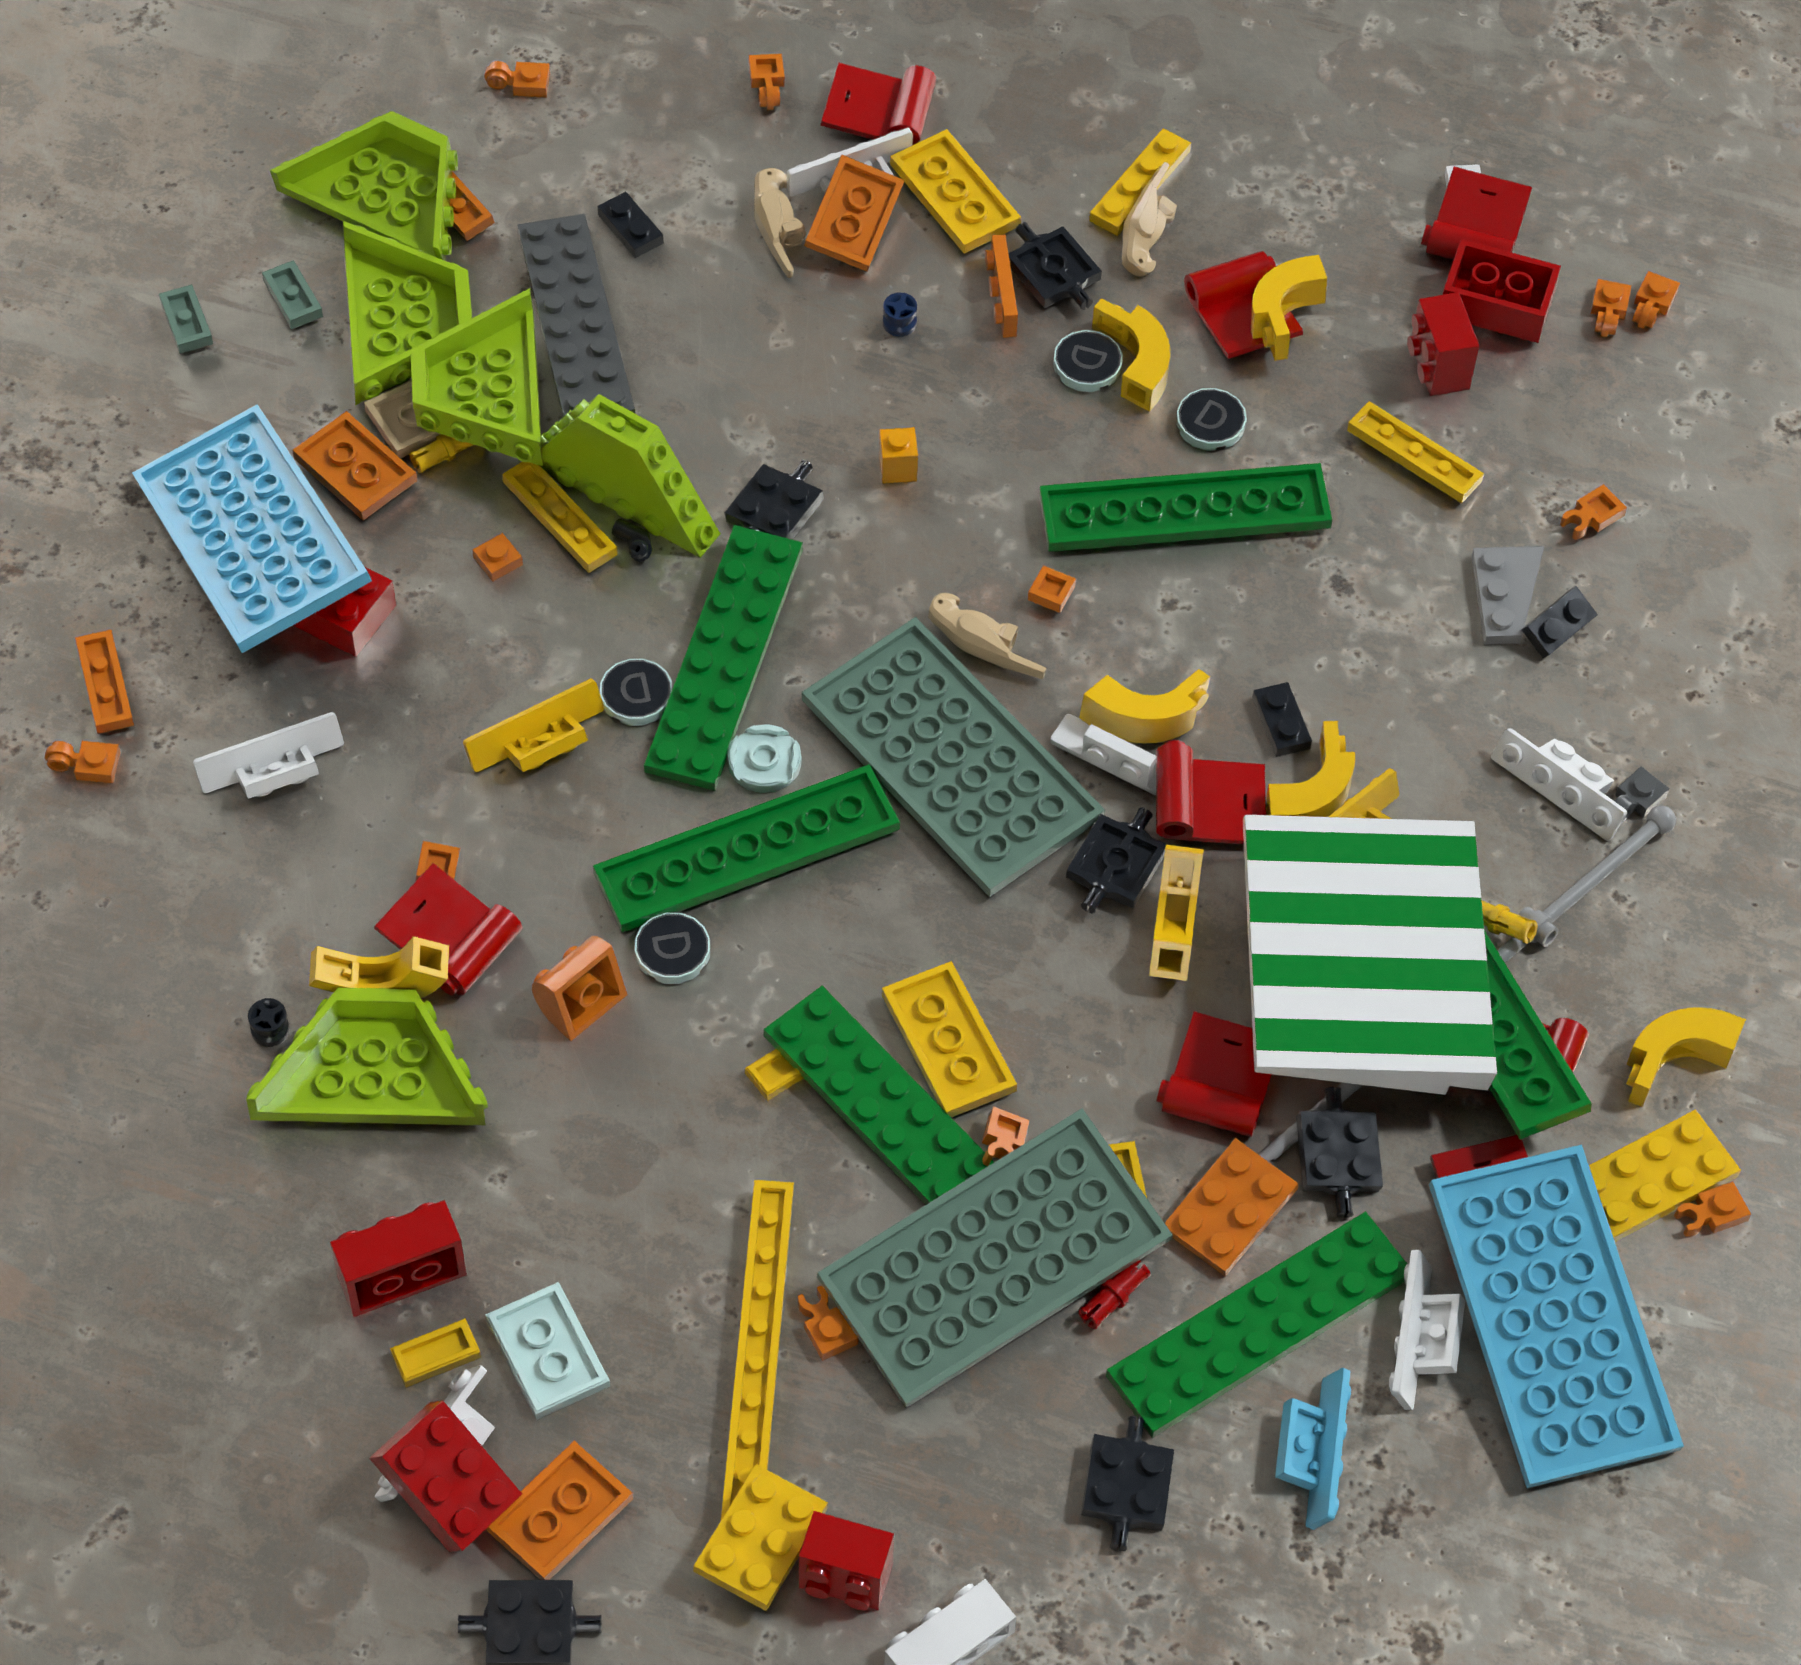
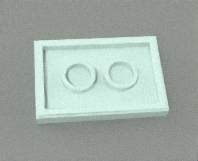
[485,1282,610,1420]

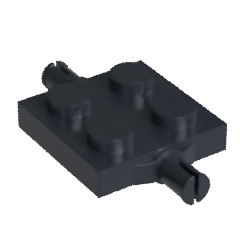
[1008,222,1102,310]
[724,460,824,540]
[1066,807,1168,914]
[1296,1087,1383,1218]
[1081,1416,1174,1551]
[458,1580,602,1665]

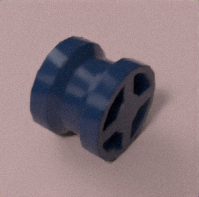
[883,292,918,337]

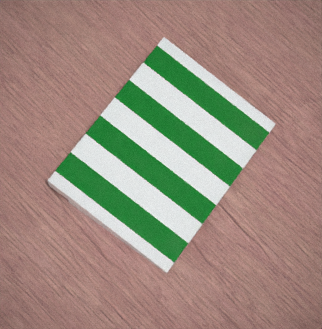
[1243,815,1497,1095]

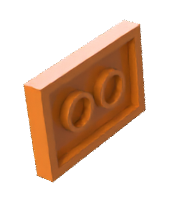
[804,154,905,272]
[292,411,417,521]
[1165,1138,1298,1277]
[487,1440,633,1580]

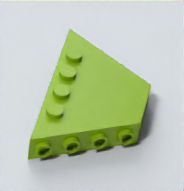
[270,111,458,261]
[343,221,472,406]
[411,288,543,467]
[541,394,721,558]
[246,987,488,1125]

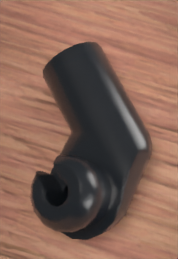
[612,519,653,562]

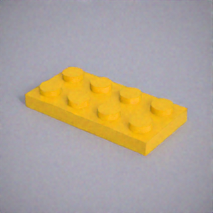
[890,129,1021,254]
[882,961,1017,1117]
[1589,1109,1741,1242]

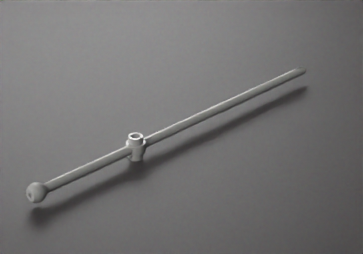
[1258,805,1677,1163]

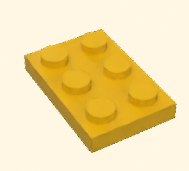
[693,1464,828,1611]

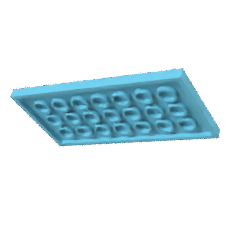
[132,404,372,653]
[1429,1145,1684,1488]

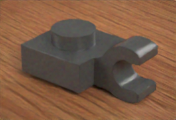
[1614,766,1670,824]

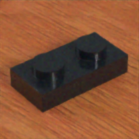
[597,191,664,258]
[1521,586,1598,658]
[1252,682,1312,757]

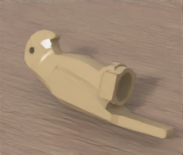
[1122,162,1177,277]
[754,168,806,278]
[928,593,1046,679]

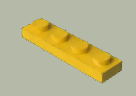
[1089,128,1191,236]
[1347,401,1484,503]
[502,462,618,573]

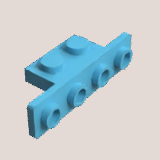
[1275,1368,1351,1530]

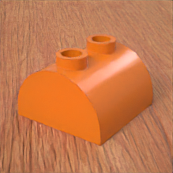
[532,936,628,1041]

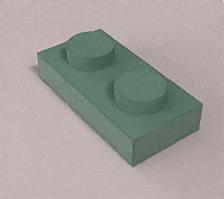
[262,260,323,329]
[159,284,213,353]

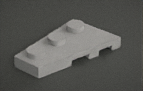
[1471,546,1544,645]

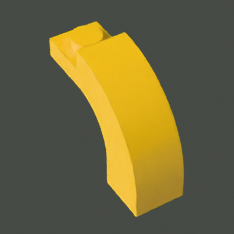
[1251,255,1327,361]
[1092,298,1170,412]
[1079,669,1210,743]
[1266,721,1355,817]
[1149,845,1204,981]
[309,937,449,998]
[1626,1007,1746,1107]

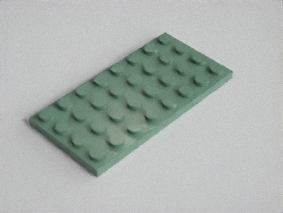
[802,617,1105,897]
[817,1108,1173,1408]

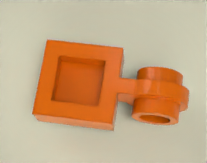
[748,54,785,110]
[484,61,550,98]
[1632,271,1680,329]
[1591,279,1632,337]
[45,741,121,783]

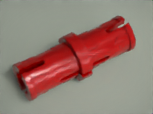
[1078,1260,1151,1329]

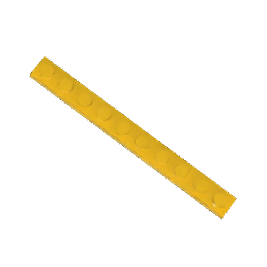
[721,1180,794,1520]

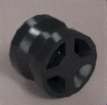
[248,998,290,1047]

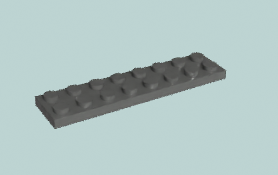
[517,214,635,416]

